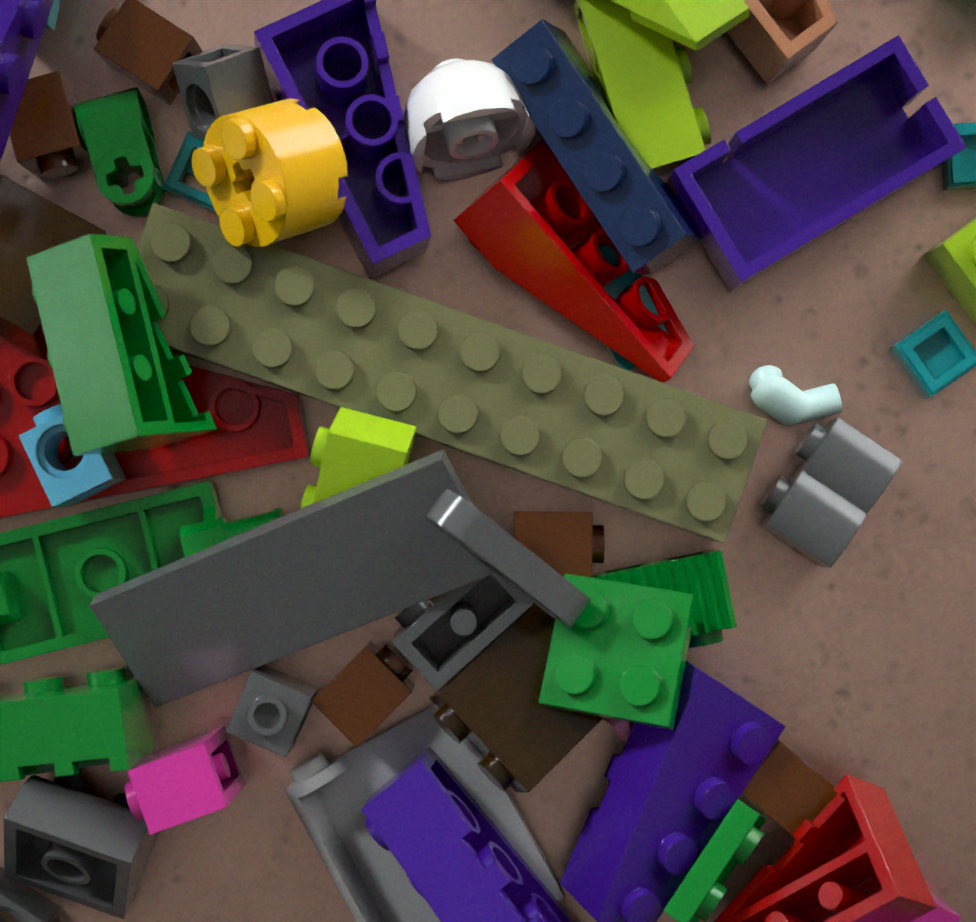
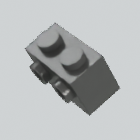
[392,573,534,691]

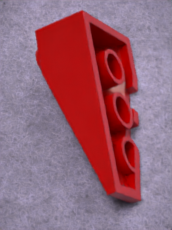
[453,138,695,383]

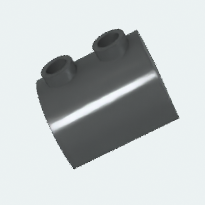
[4,774,156,919]

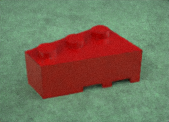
[714,774,937,922]

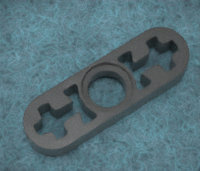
[425,489,590,628]

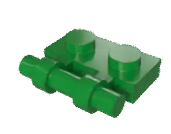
[663,799,766,922]

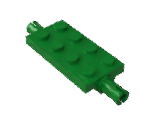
[0,481,285,665]

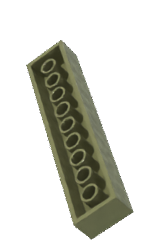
[137,202,768,543]

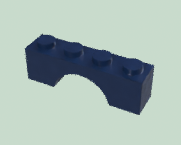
[491,19,703,275]

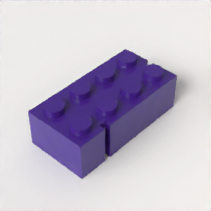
[666,35,966,291]

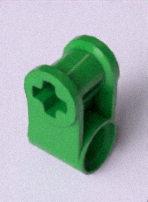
[74,87,166,218]

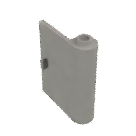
[284,704,565,922]

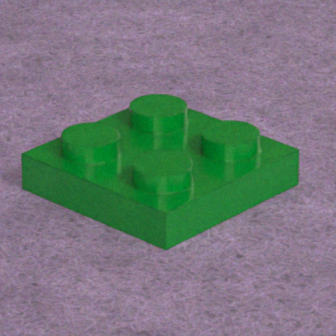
[538,573,697,730]

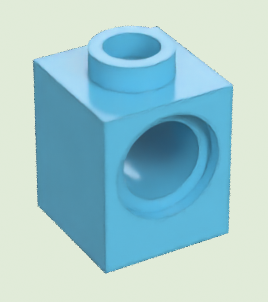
[18,404,126,507]

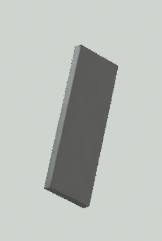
[89,449,494,708]

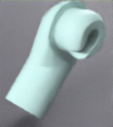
[749,365,842,426]

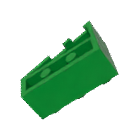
[26,234,217,456]
[0,667,156,782]

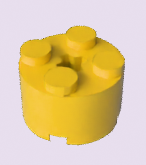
[191,98,348,247]

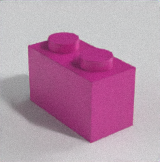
[125,725,246,835]

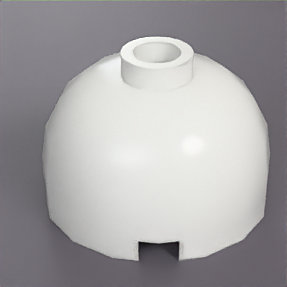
[403,58,535,180]

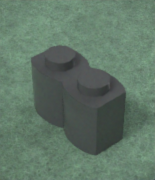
[759,417,902,567]

